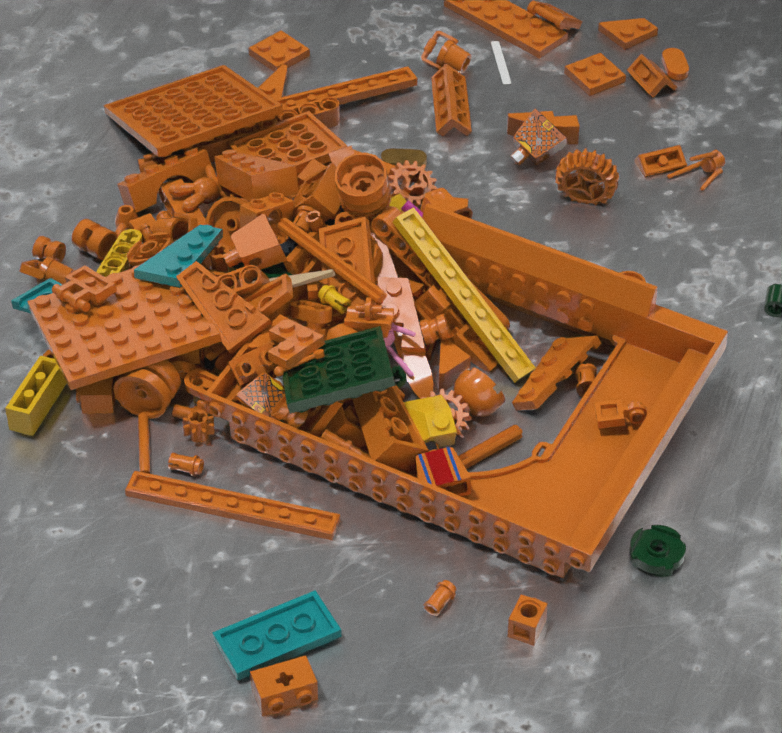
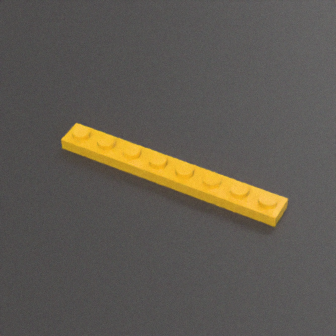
[393,207,536,383]

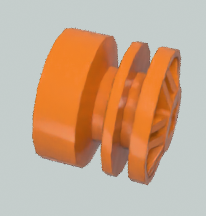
[335,152,391,219]

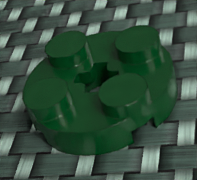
[629,524,686,577]

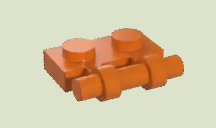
[52,265,117,312]

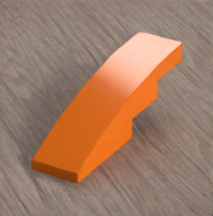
[415,302,499,373]

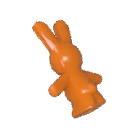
[169,165,232,212]

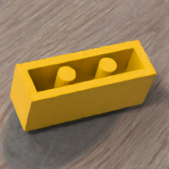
[5,355,67,436]

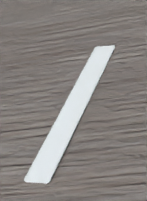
[491,41,512,85]

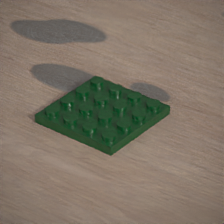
[282,326,396,414]

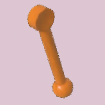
[274,349,325,377]

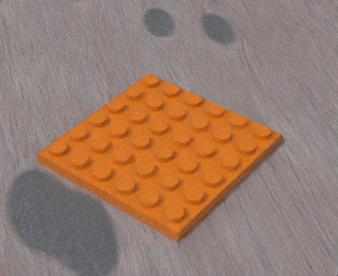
[103,65,284,157]
[27,265,221,390]

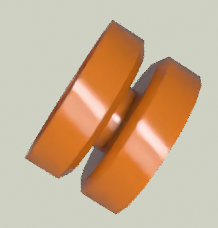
[205,197,250,251]
[113,360,181,419]

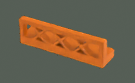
[431,64,472,136]

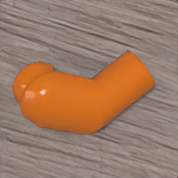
[172,399,209,419]

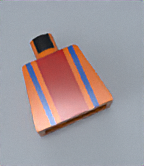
[416,441,471,496]

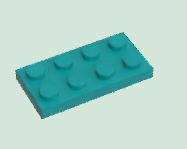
[212,590,342,680]

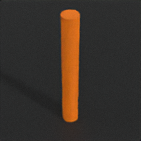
[138,413,150,474]

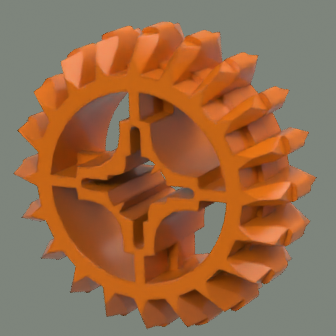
[555,148,619,206]

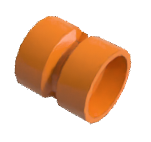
[72,218,118,260]

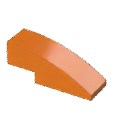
[507,111,580,145]

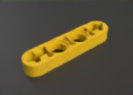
[96,229,142,277]

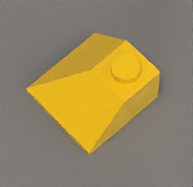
[403,395,457,447]

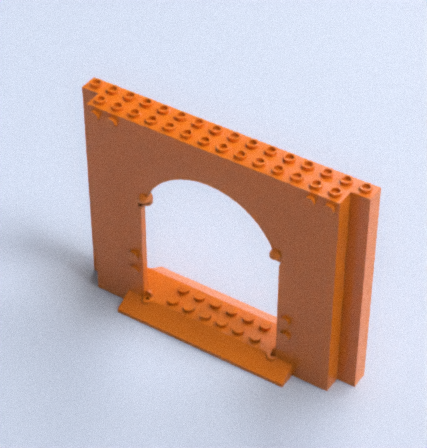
[204,203,728,579]

